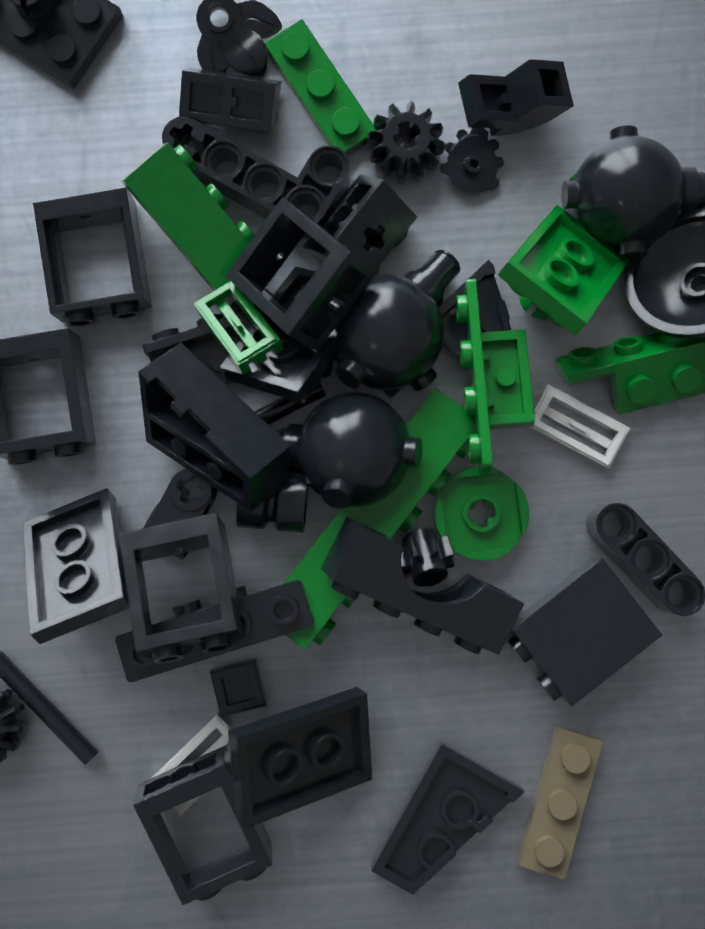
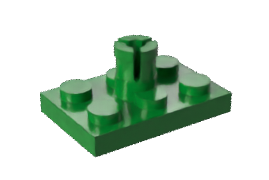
[498,205,629,336]

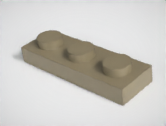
[516,725,604,880]

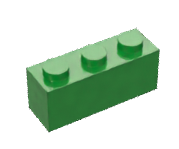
[121,142,254,291]

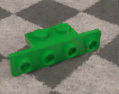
[456,279,535,476]
[556,333,705,415]

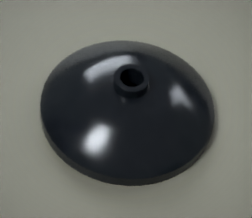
[624,208,705,339]

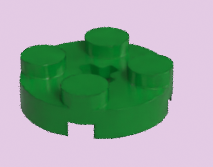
[433,466,529,561]

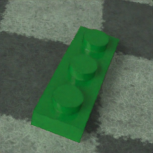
[264,19,377,156]

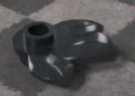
[196,0,282,77]

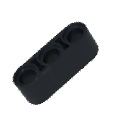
[586,503,705,616]

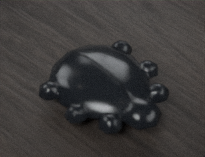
[440,128,504,192]

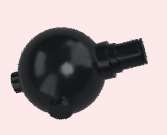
[561,125,705,260]
[335,250,460,391]
[275,392,423,509]

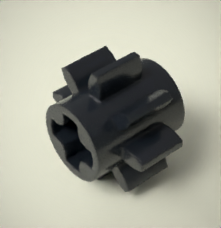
[401,528,455,587]

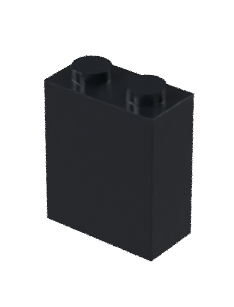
[507,557,662,707]

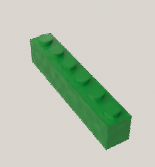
[283,387,475,650]

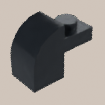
[458,59,574,136]

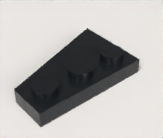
[371,741,525,895]

